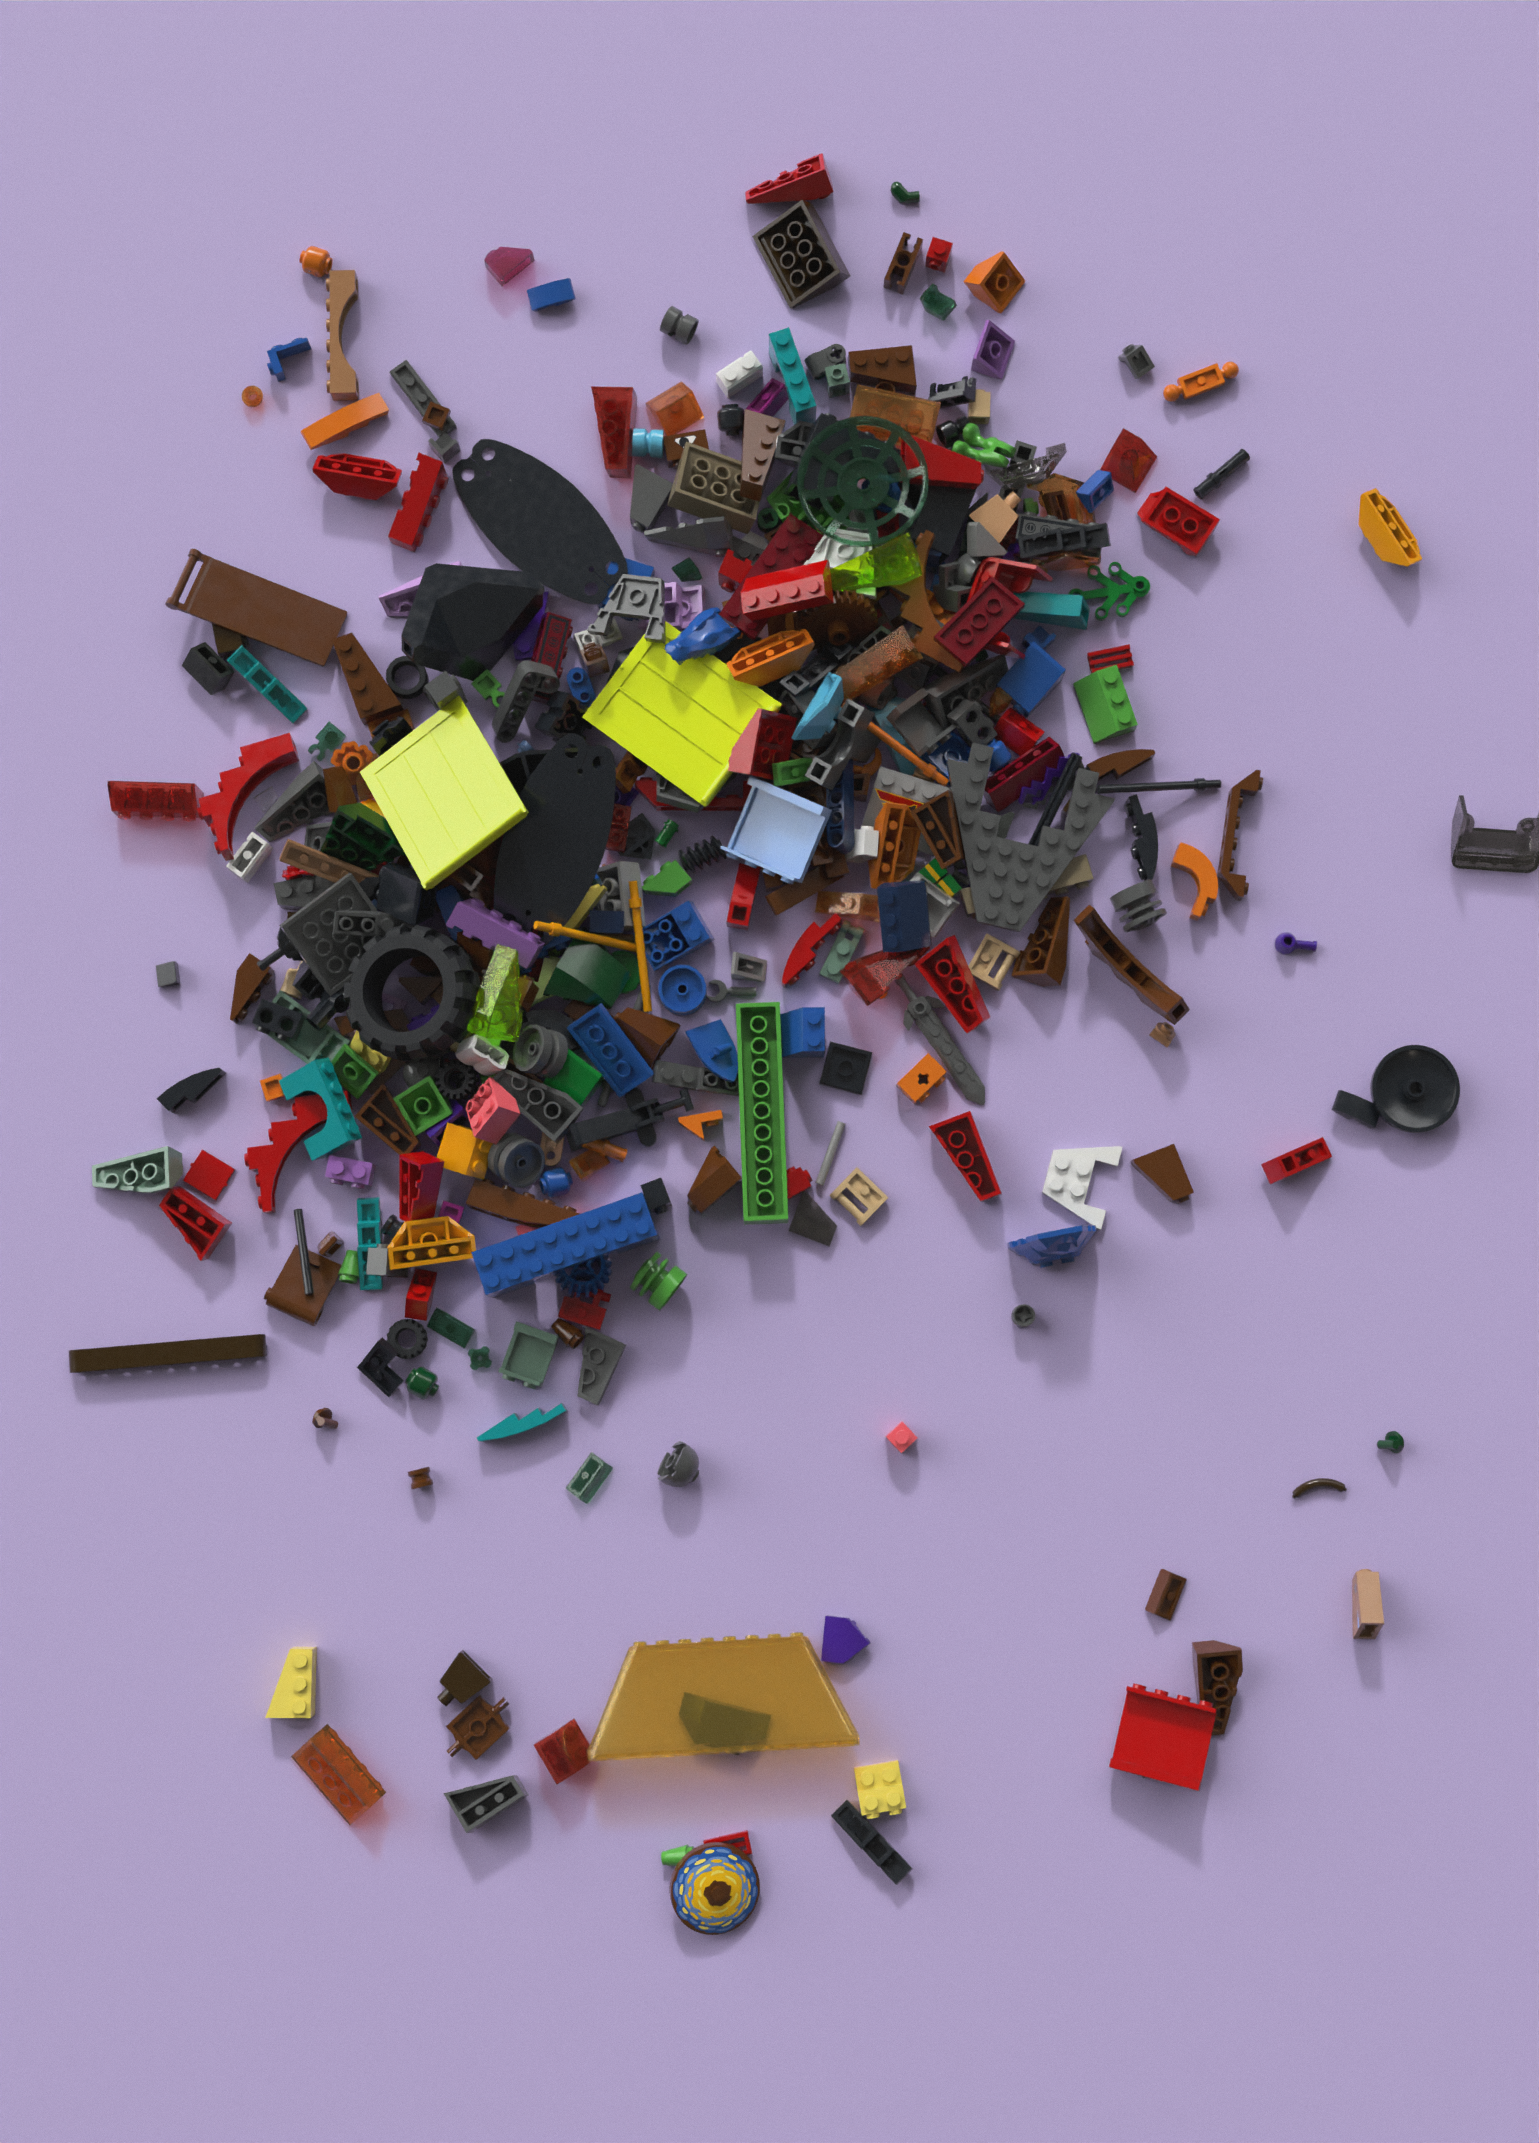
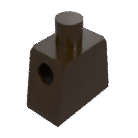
[437,1650,493,1706]

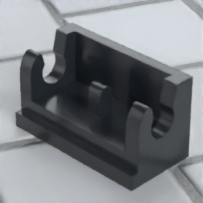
[928,376,976,409]

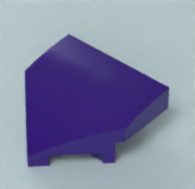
[821,1615,871,1664]

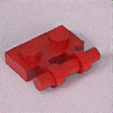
[558,1288,612,1330]

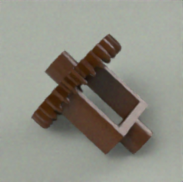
[795,571,878,654]

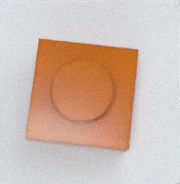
[260,1074,285,1102]

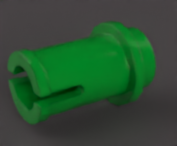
[654,819,679,848]

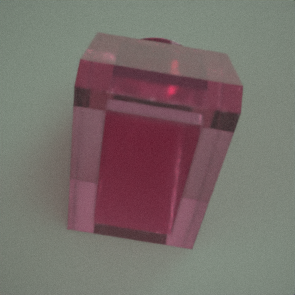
[484,247,535,286]

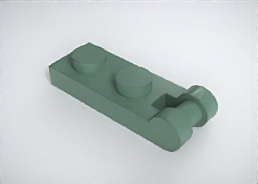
[819,920,865,984]

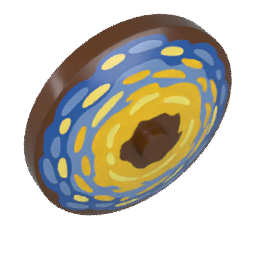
[669,1842,760,1935]

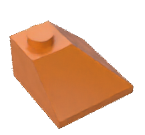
[963,251,1025,314]

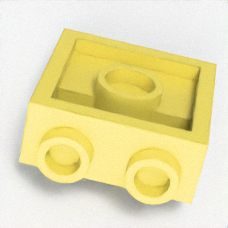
[854,1760,906,1819]

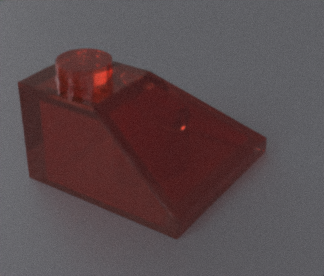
[1100,428,1157,493]

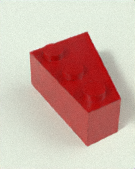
[718,549,753,593]

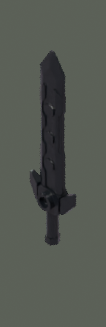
[257,877,380,971]

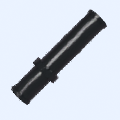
[1193,449,1250,499]

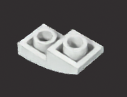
[573,618,623,656]

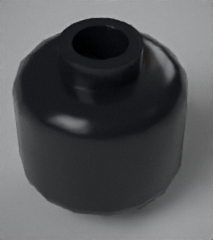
[717,404,744,436]

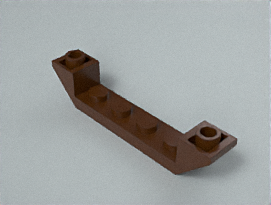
[1217,770,1263,901]

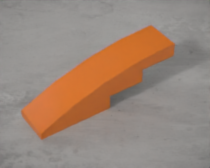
[301,393,389,450]

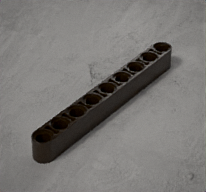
[69,1334,267,1373]

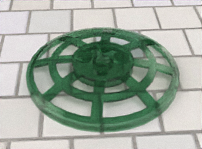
[797,416,929,547]

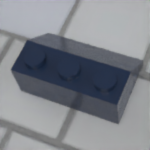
[877,881,932,952]

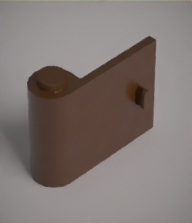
[264,1245,341,1327]

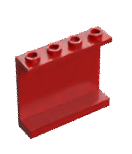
[1109,1683,1217,1791]

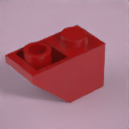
[405,1269,437,1321]

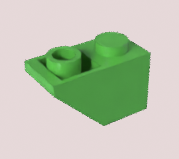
[642,860,692,897]

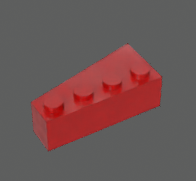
[388,453,449,552]
[915,935,990,1034]

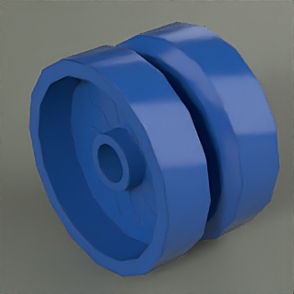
[658,965,707,1016]

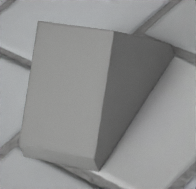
[967,522,1007,556]
[731,952,767,982]

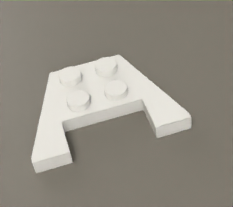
[804,527,877,600]
[1042,1146,1122,1230]

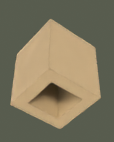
[967,389,990,424]

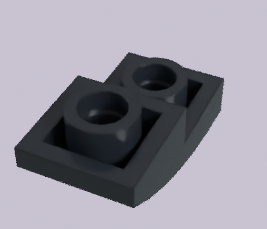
[1332,1090,1380,1128]

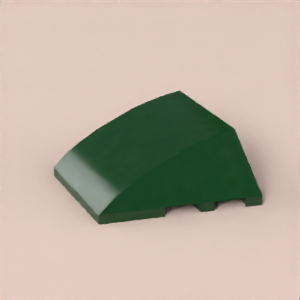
[320,802,406,871]
[543,927,632,1009]

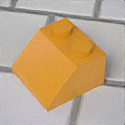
[437,1122,493,1179]

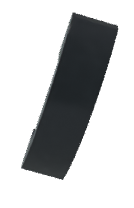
[779,642,854,698]

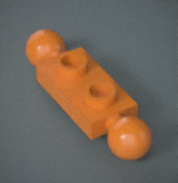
[1163,362,1239,402]

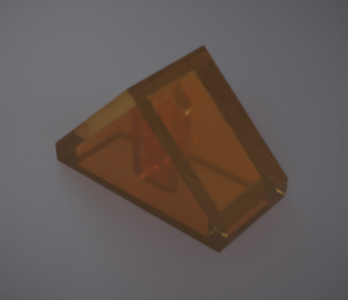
[569,1150,611,1182]

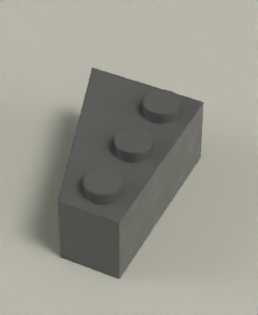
[443,1775,529,1833]

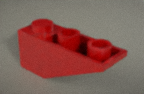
[726,863,761,931]

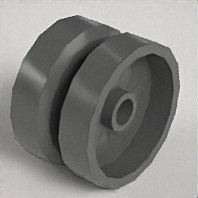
[513,1025,568,1078]
[487,1133,545,1188]

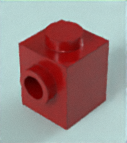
[925,237,953,273]
[786,1166,813,1200]

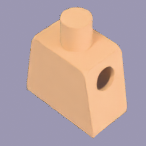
[969,491,1022,543]

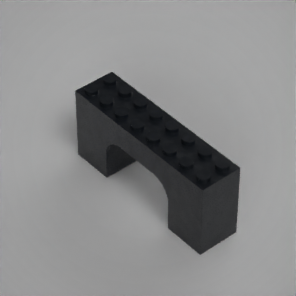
[784,413,977,565]

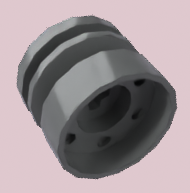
[1110,879,1167,932]

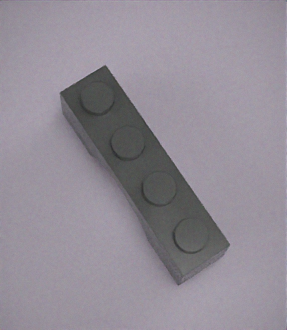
[805,698,875,790]

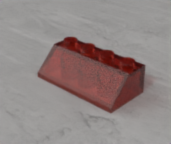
[107,781,204,821]

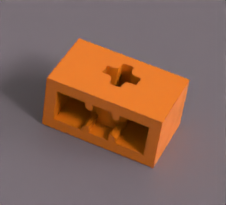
[896,1053,947,1104]

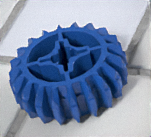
[553,1254,612,1298]

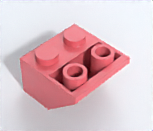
[465,1077,520,1144]

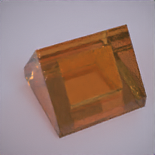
[989,687,1013,717]

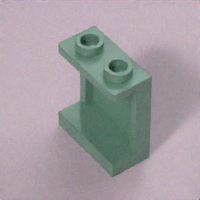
[498,1321,559,1389]

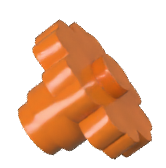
[331,741,373,785]

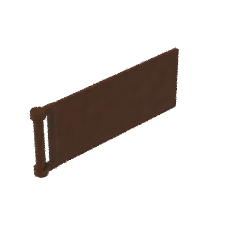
[165,549,347,667]

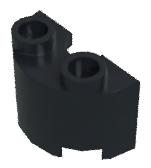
[369,716,413,757]

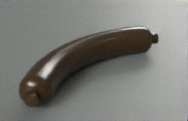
[1292,1478,1347,1499]

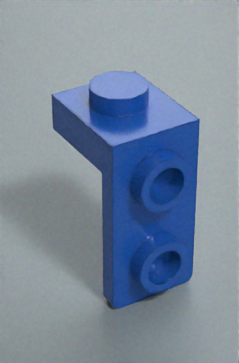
[267,338,312,382]

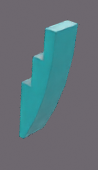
[227,645,308,723]
[357,1197,383,1290]
[477,1403,567,1441]

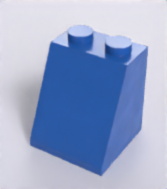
[995,641,1066,718]
[780,1007,825,1058]

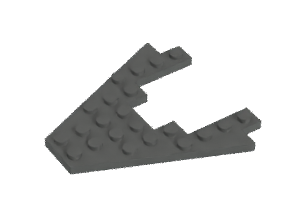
[947,743,1115,932]

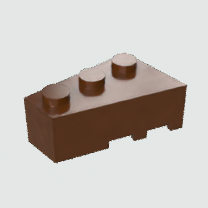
[848,345,917,395]

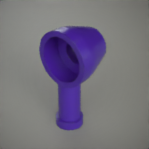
[1275,932,1317,955]

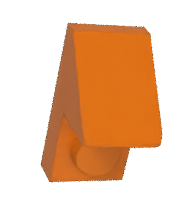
[678,1110,723,1141]

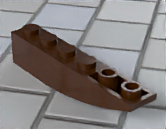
[466,1178,579,1228]

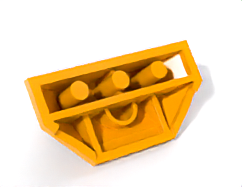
[1358,488,1422,567]
[387,1216,476,1270]

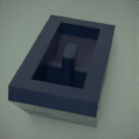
[589,910,624,934]

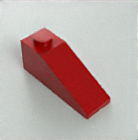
[1261,1137,1332,1184]

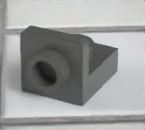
[1118,344,1155,379]

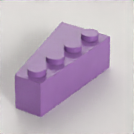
[445,898,545,969]

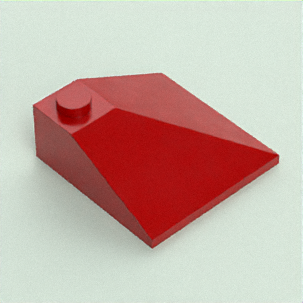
[728,708,797,780]

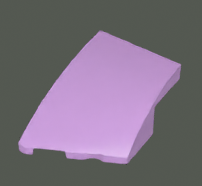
[638,582,705,631]

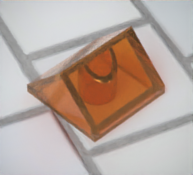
[646,381,704,436]

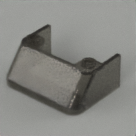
[1451,795,1539,873]

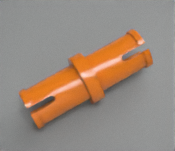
[581,1139,627,1162]

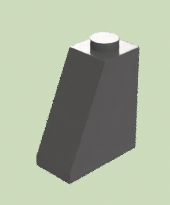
[630,464,673,533]

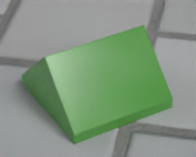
[331,1044,380,1099]
[393,1075,453,1136]

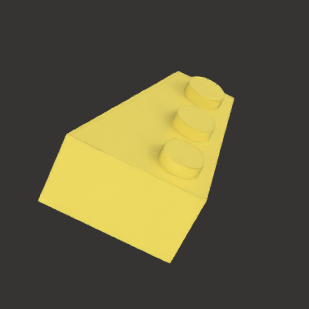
[265,1647,317,1718]

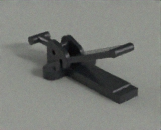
[566,1088,694,1152]

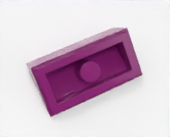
[746,378,789,417]

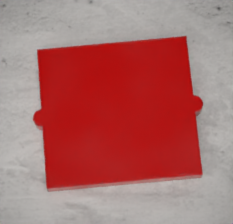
[183,1150,235,1200]

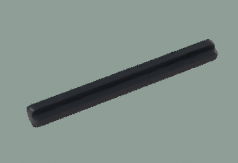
[1028,753,1082,846]

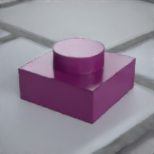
[438,1200,465,1224]

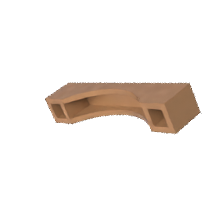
[326,270,359,401]

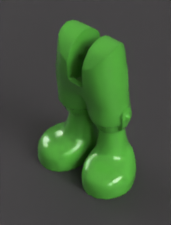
[952,423,1016,468]

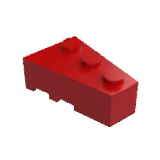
[399,1151,445,1222]
[159,1186,232,1261]

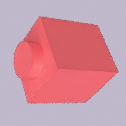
[885,1421,917,1453]

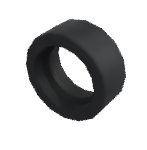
[386,656,428,699]

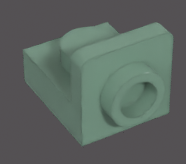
[825,363,850,398]

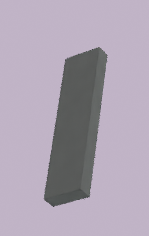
[389,360,457,438]

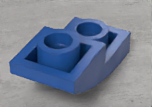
[527,278,576,312]

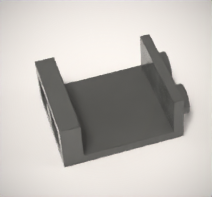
[886,688,956,757]

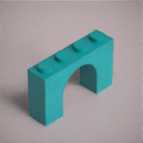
[769,327,817,425]
[279,1057,362,1161]

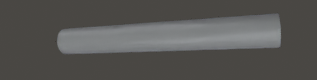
[815,1121,846,1186]

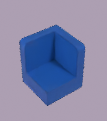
[1021,626,1056,651]

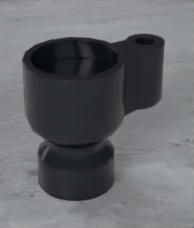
[936,416,969,451]

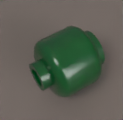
[405,1367,439,1400]

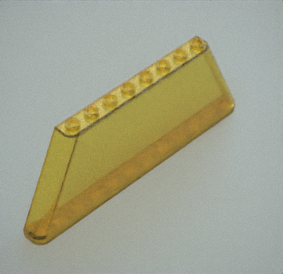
[587,1632,860,1762]

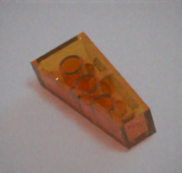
[834,625,923,700]

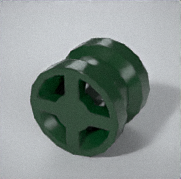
[757,508,779,533]

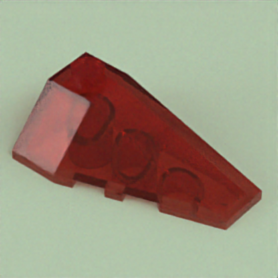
[840,946,930,1006]

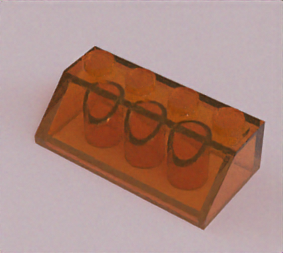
[849,384,941,446]
[291,1724,386,1825]

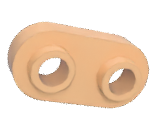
[540,1132,565,1166]

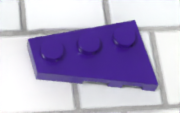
[513,591,549,661]

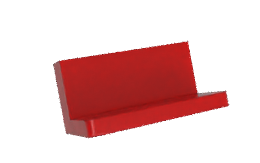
[994,708,1045,756]

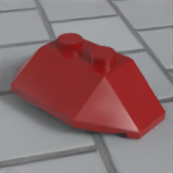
[312,453,402,500]

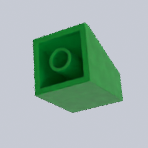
[543,1049,604,1107]

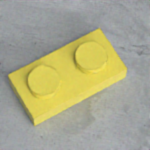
[349,1030,391,1073]

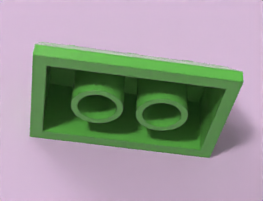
[1073,665,1138,744]

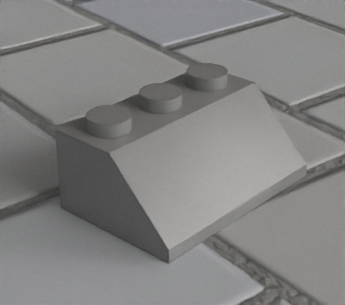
[592,861,646,934]

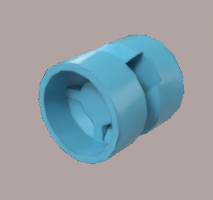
[632,428,664,458]

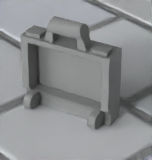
[910,872,960,938]

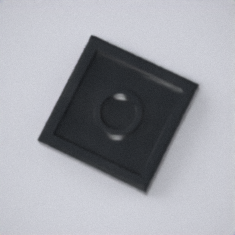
[819,1041,872,1095]

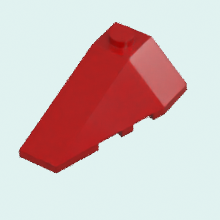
[745,153,834,204]

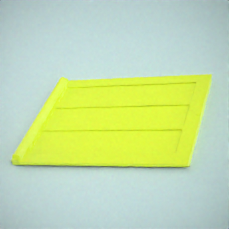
[582,621,782,808]
[360,695,529,890]

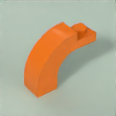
[1171,842,1218,921]

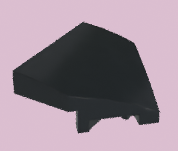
[608,813,655,860]

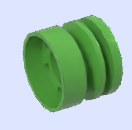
[630,1251,688,1311]

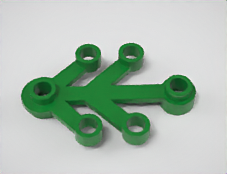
[1068,562,1150,621]

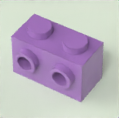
[325,1155,376,1189]

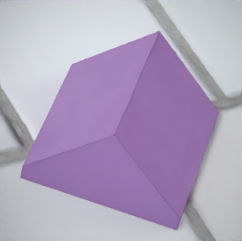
[971,320,1015,379]

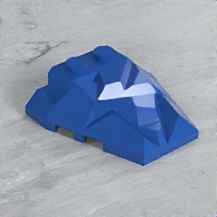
[1007,1225,1097,1268]

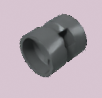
[660,306,699,345]

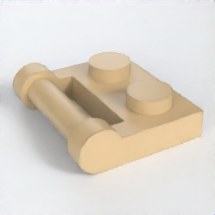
[969,933,1020,991]
[829,1167,888,1226]

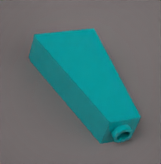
[1013,592,1090,630]

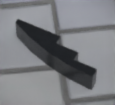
[1018,523,1111,559]
[831,1800,913,1885]

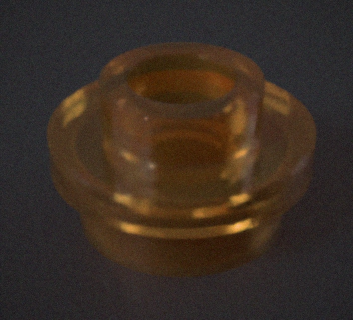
[242,386,263,407]

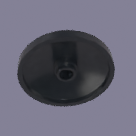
[1370,1045,1460,1133]

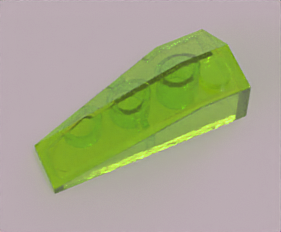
[830,532,922,592]
[467,944,522,1042]

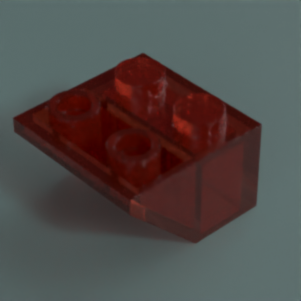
[534,1718,597,1784]

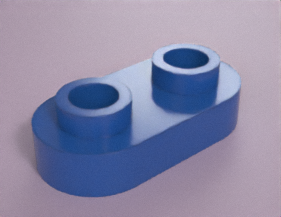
[567,667,596,707]

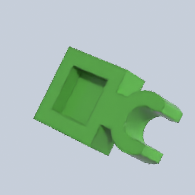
[471,669,505,709]

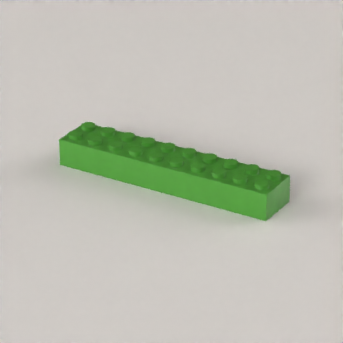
[736,1002,789,1225]

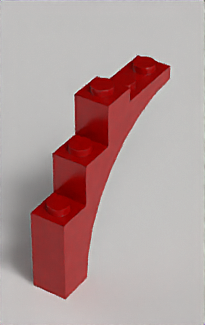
[197,733,299,861]
[244,1090,353,1213]

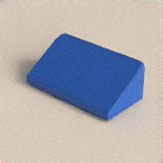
[1076,470,1114,513]

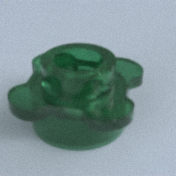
[468,1346,492,1370]

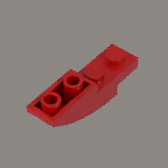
[782,913,842,988]

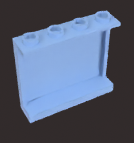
[720,776,832,885]

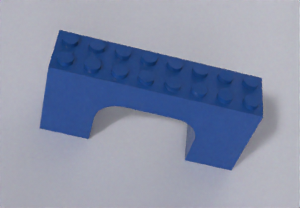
[471,1192,660,1298]

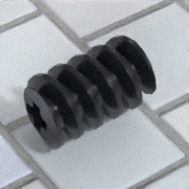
[678,835,727,874]

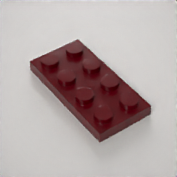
[933,576,1025,667]

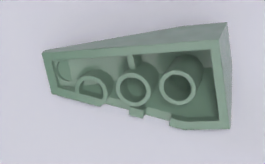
[92,1146,183,1193]

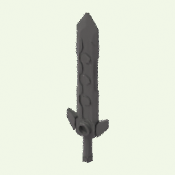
[895,975,985,1105]

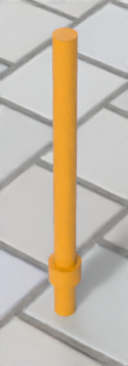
[628,880,652,1012]
[533,921,637,952]

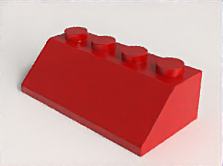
[741,560,834,621]

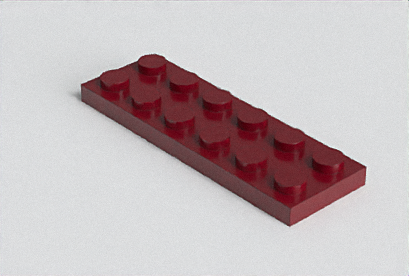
[719,514,824,641]

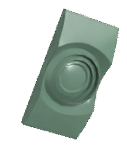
[255,990,351,1064]

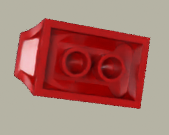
[1137,486,1220,556]

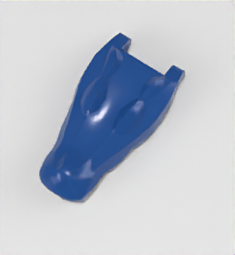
[664,607,741,665]

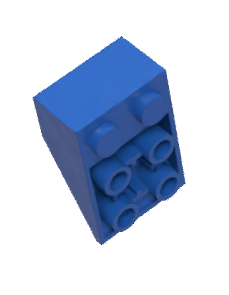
[633,900,715,971]

